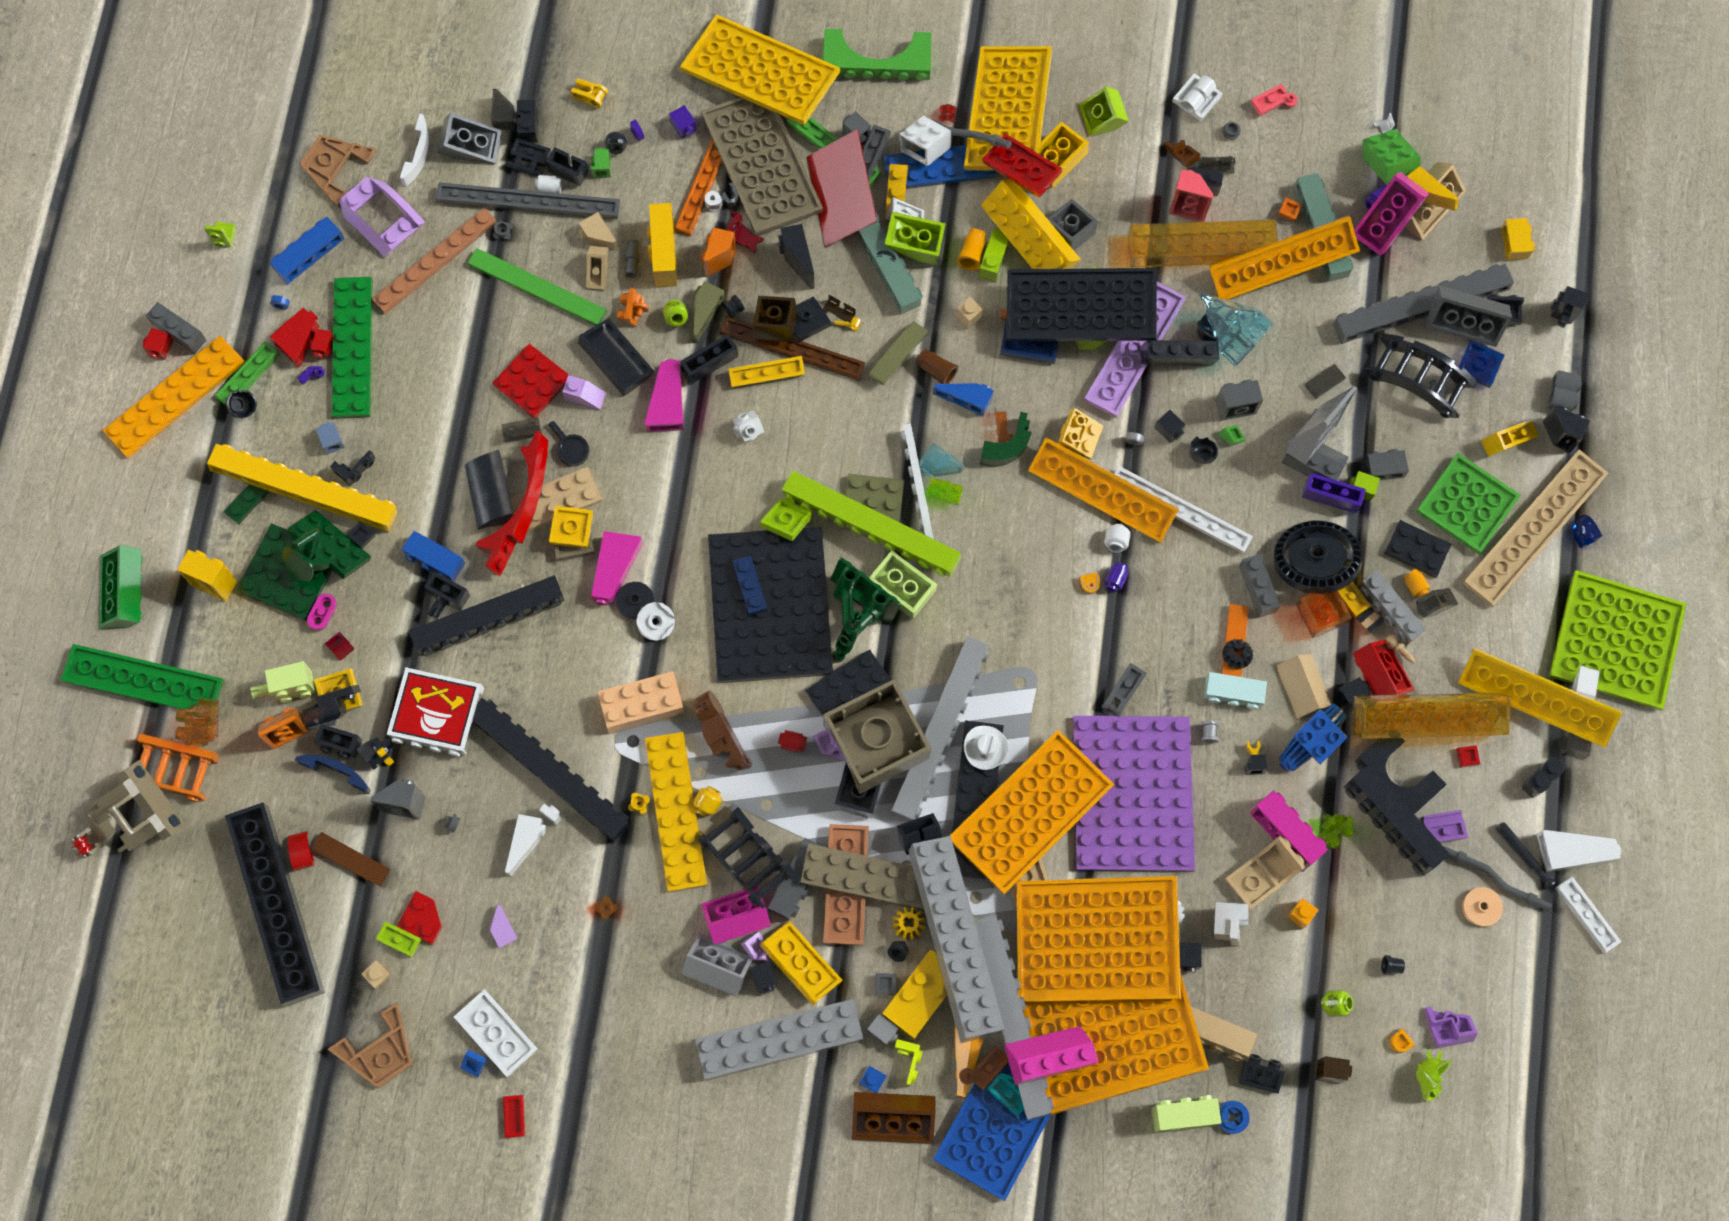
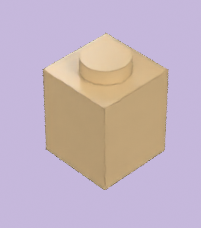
[956,297,983,329]

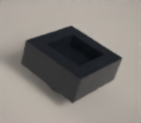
[347,521,375,549]

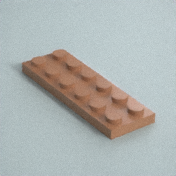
[823,824,869,946]

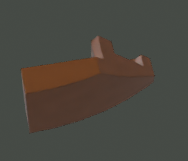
[1164,140,1201,168]

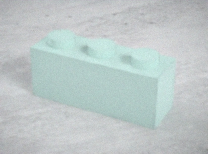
[1204,672,1267,710]

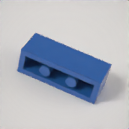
[402,531,465,582]

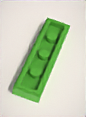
[215,342,280,405]

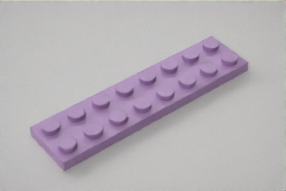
[1084,282,1186,418]

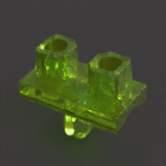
[926,477,964,505]
[1317,814,1355,849]

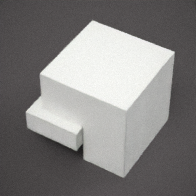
[1214,902,1249,946]

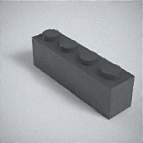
[768,838,823,921]

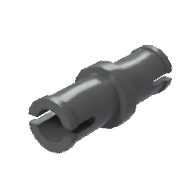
[625,240,640,278]

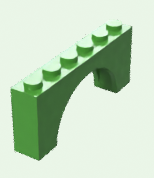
[823,29,931,81]

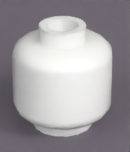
[1104,524,1130,553]

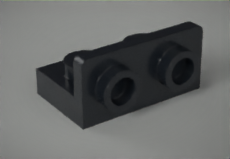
[1238,1054,1285,1094]

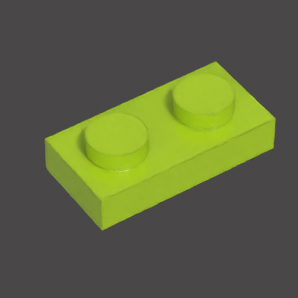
[376,921,422,957]

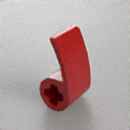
[288,831,314,871]

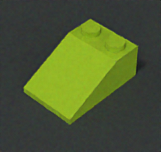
[884,212,946,265]

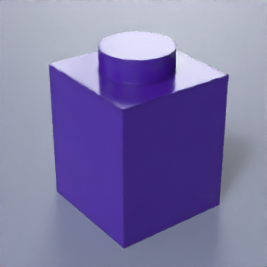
[669,105,697,139]

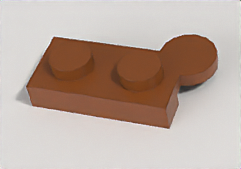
[959,1046,1009,1090]

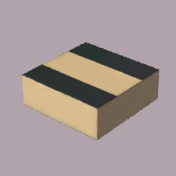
[1356,607,1384,634]

